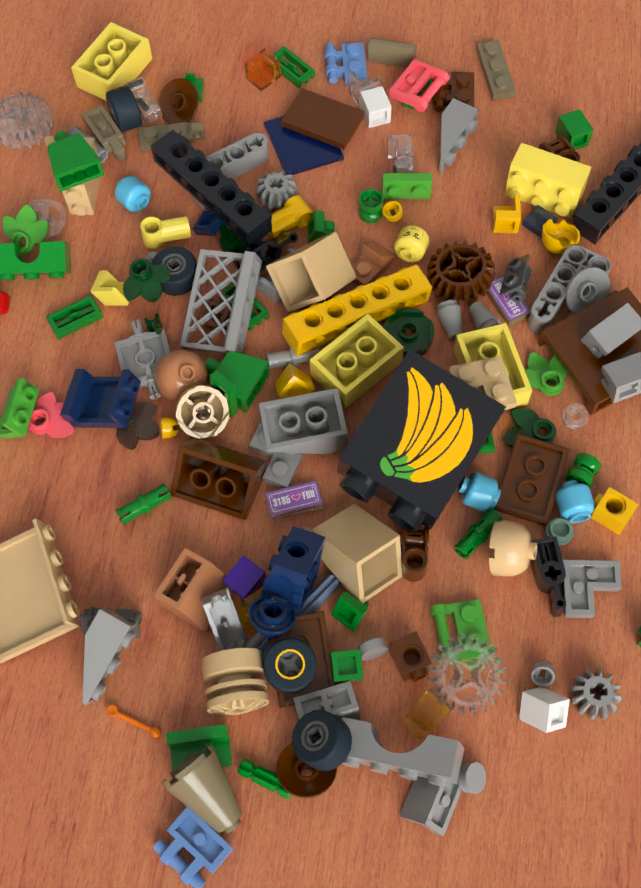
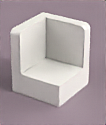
[360,86,392,128]
[519,687,570,733]

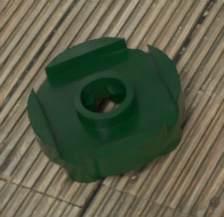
[383,308,434,357]

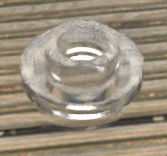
[562,403,589,430]

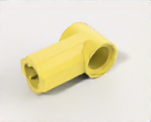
[140,216,191,249]

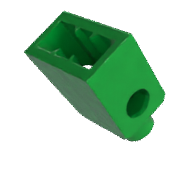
[47,131,104,192]
[205,351,270,413]

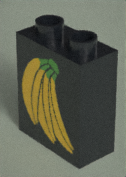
[337,350,506,532]

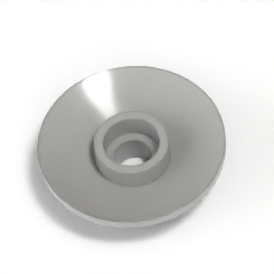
[565,267,610,313]

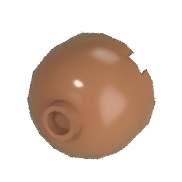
[154,349,208,402]

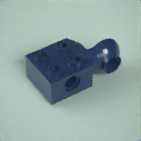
[248,526,325,639]

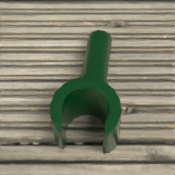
[144,313,162,334]

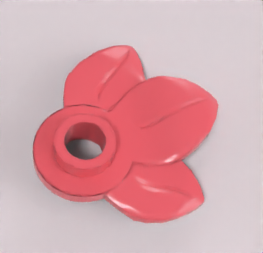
[28,392,74,438]

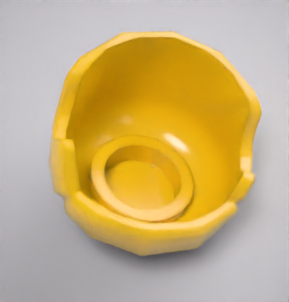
[542,219,580,254]

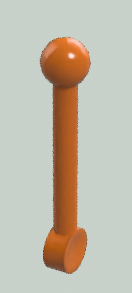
[106,704,162,738]

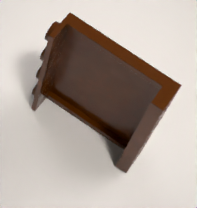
[538,287,641,416]

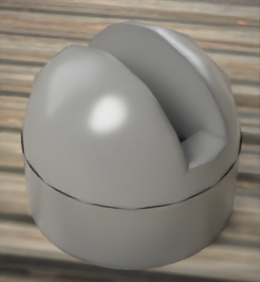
[531,660,555,687]

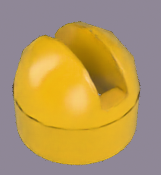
[382,201,403,223]
[160,417,179,439]

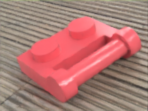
[389,59,450,113]

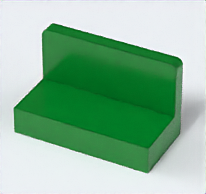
[166,724,232,770]

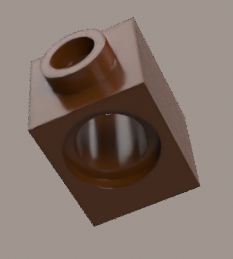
[389,631,432,682]

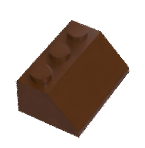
[170,437,266,520]

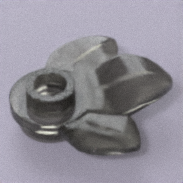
[116,402,160,450]

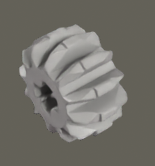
[256,169,297,211]
[570,669,622,720]

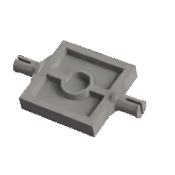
[114,320,170,399]

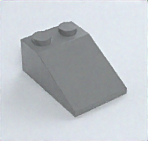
[259,388,349,454]

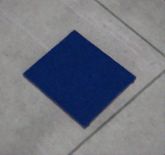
[264,116,344,175]

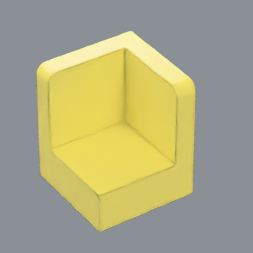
[90,270,129,306]

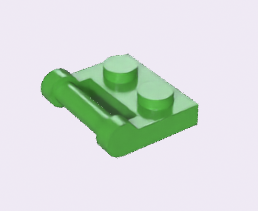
[429,599,492,664]

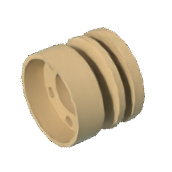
[201,648,269,715]

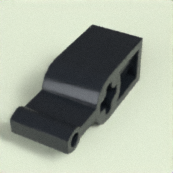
[233,231,298,272]
[530,536,566,617]

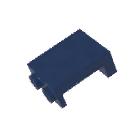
[60,369,141,428]

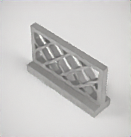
[180,249,262,354]

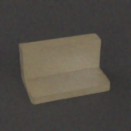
[368,38,417,68]

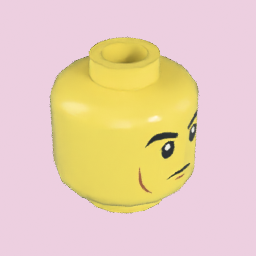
[394,225,429,263]

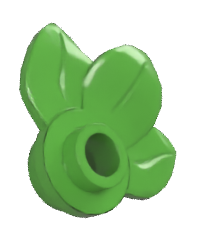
[2,205,49,254]
[524,352,567,396]

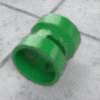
[359,189,383,223]
[565,453,602,488]

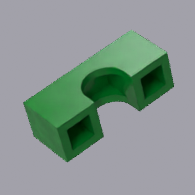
[0,241,71,281]

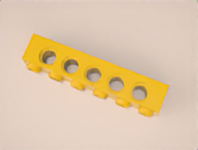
[282,264,432,357]

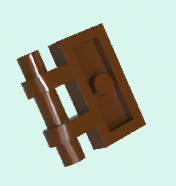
[432,72,474,112]

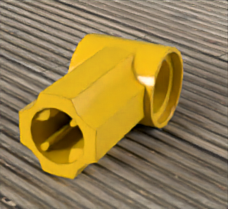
[269,195,313,238]

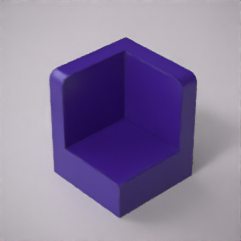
[223,555,266,605]

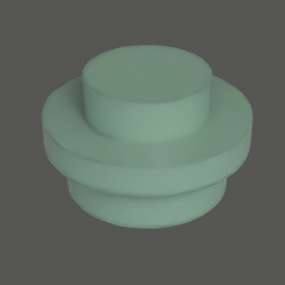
[545,518,574,546]

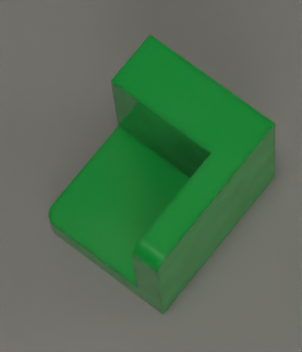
[555,109,593,150]

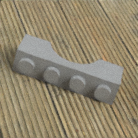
[342,717,464,787]

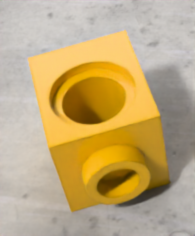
[591,487,639,535]

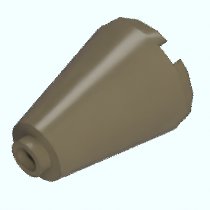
[161,743,243,834]

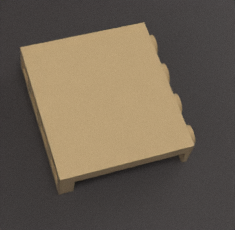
[0,518,80,664]

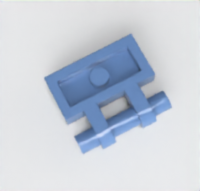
[324,42,368,85]
[153,807,234,888]

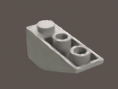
[439,98,479,173]
[82,608,136,705]

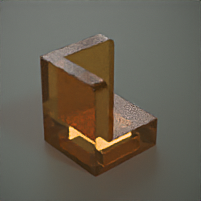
[245,48,281,91]

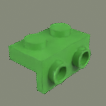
[382,173,432,199]
[0,378,40,439]

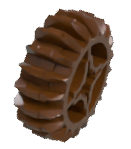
[427,240,495,304]

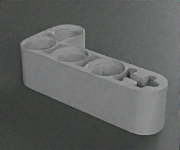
[189,133,269,211]
[528,245,611,334]

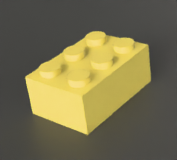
[71,22,153,101]
[504,143,591,219]
[310,314,404,409]
[454,323,532,410]

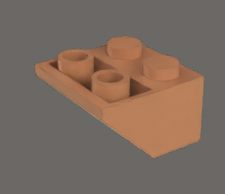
[154,548,232,632]

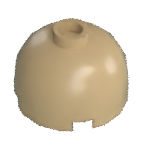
[175,385,229,439]
[489,520,537,577]

